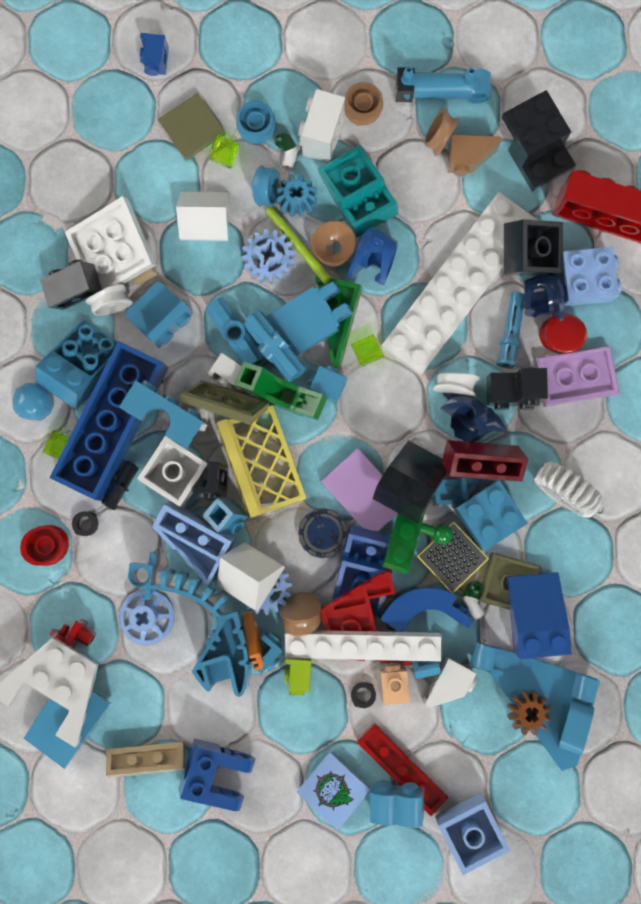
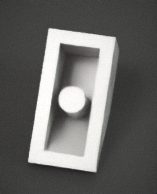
[422,656,477,708]

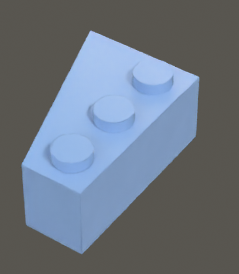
[152,501,237,586]

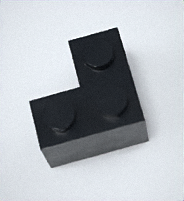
[486,368,548,410]

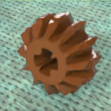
[507,690,552,735]

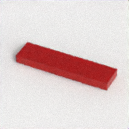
[357,722,449,816]

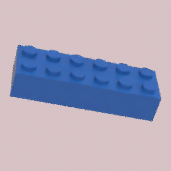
[49,341,169,501]

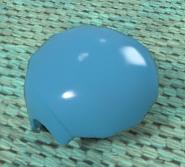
[12,383,54,421]

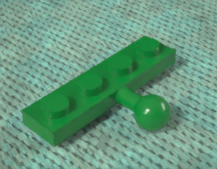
[382,512,453,575]

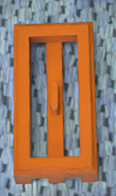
[242,612,265,670]

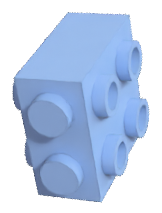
[559,247,621,306]

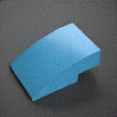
[23,690,112,769]

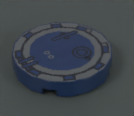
[298,508,348,558]

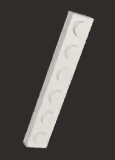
[285,630,441,661]

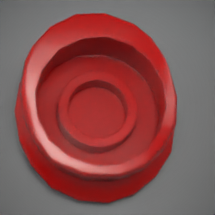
[539,313,587,354]
[20,525,69,566]

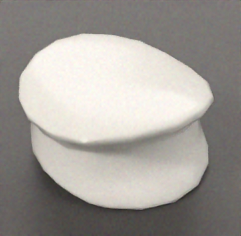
[85,284,132,316]
[432,373,480,397]

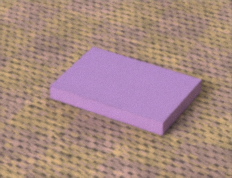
[535,345,620,407]
[321,448,397,532]

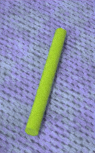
[265,207,332,284]

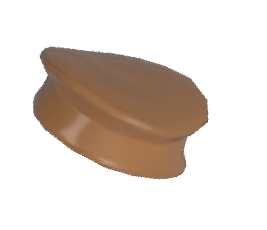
[345,82,383,126]
[425,107,460,156]
[280,592,322,637]

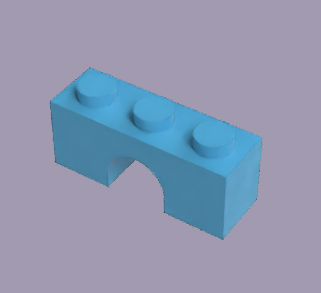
[119,380,203,449]

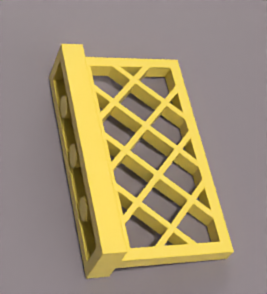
[216,405,306,519]

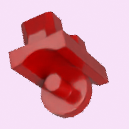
[49,619,97,655]

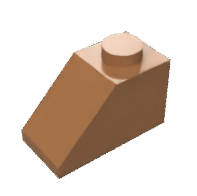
[448,135,501,176]

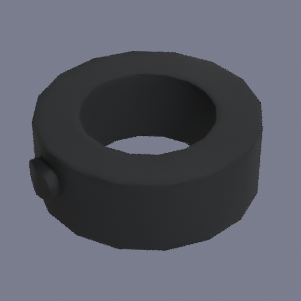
[72,511,99,536]
[351,682,376,709]

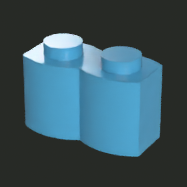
[370,780,424,828]

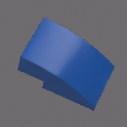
[332,525,393,617]

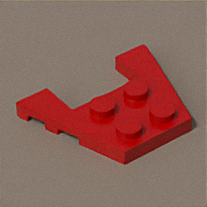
[321,569,413,666]

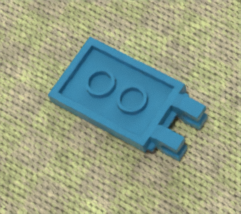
[265,281,353,369]

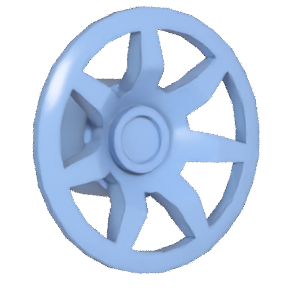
[119,590,174,645]

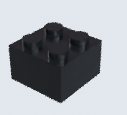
[504,219,563,276]

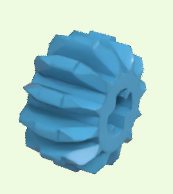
[276,174,317,218]

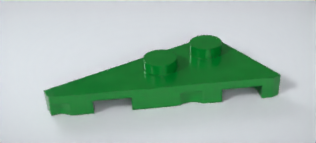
[315,275,363,370]

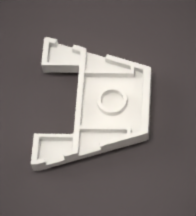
[0,637,98,748]

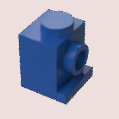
[139,33,169,76]

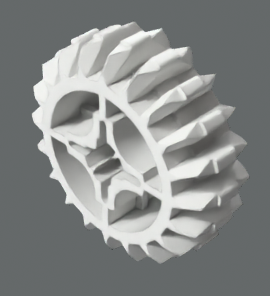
[534,462,603,518]

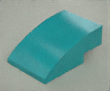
[318,145,399,238]

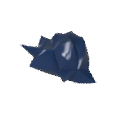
[440,393,508,442]

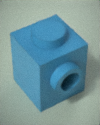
[307,365,347,404]
[202,497,248,535]

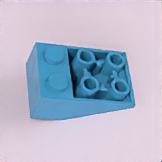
[35,319,117,410]

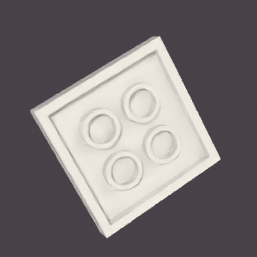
[65,196,156,289]

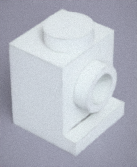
[208,353,242,390]

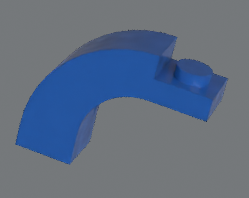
[379,586,473,632]

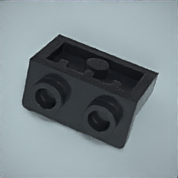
[191,461,229,501]

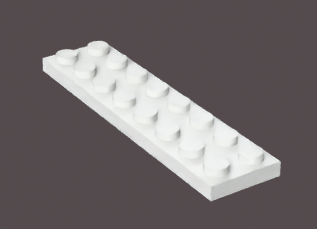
[381,192,537,376]

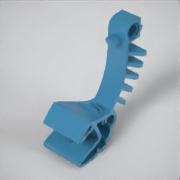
[128,552,252,697]

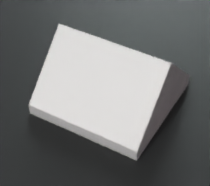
[176,192,230,241]
[217,542,285,612]

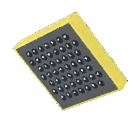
[416,522,489,594]

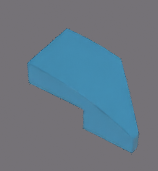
[433,478,482,506]

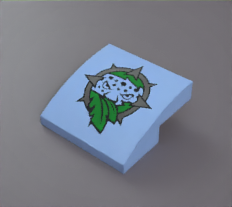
[297,752,371,830]

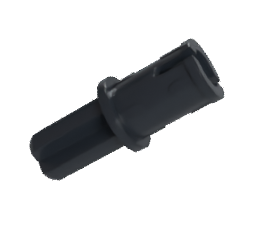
[101,461,139,510]

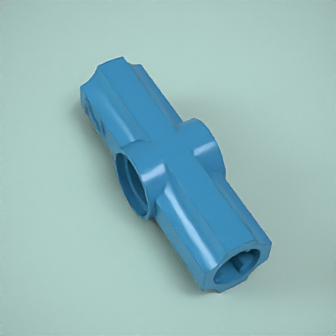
[205,297,265,366]
[243,310,307,382]

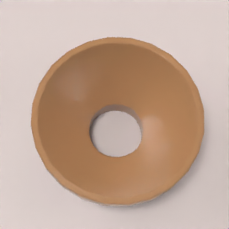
[311,221,356,267]

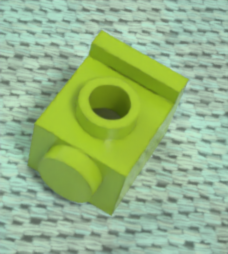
[284,658,312,696]

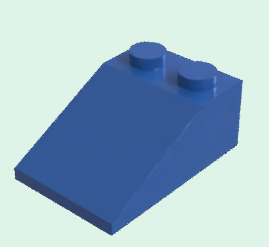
[507,572,572,659]

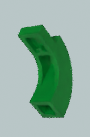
[234,362,328,420]

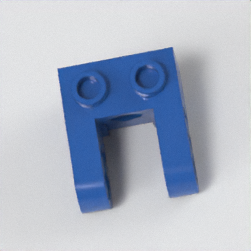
[178,738,256,811]

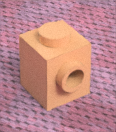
[380,664,410,705]

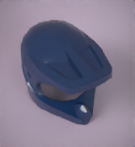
[524,274,565,321]

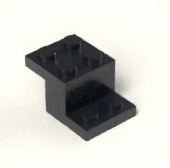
[501,90,576,191]

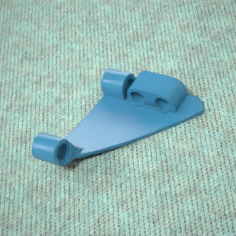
[469,642,600,771]

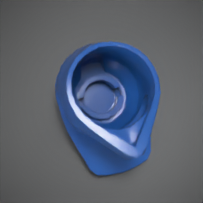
[347,227,398,285]

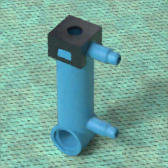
[395,66,491,104]

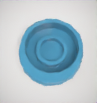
[237,101,276,145]
[252,165,280,207]

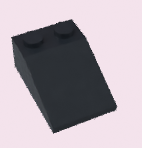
[373,440,447,524]

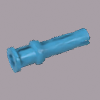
[496,292,525,369]

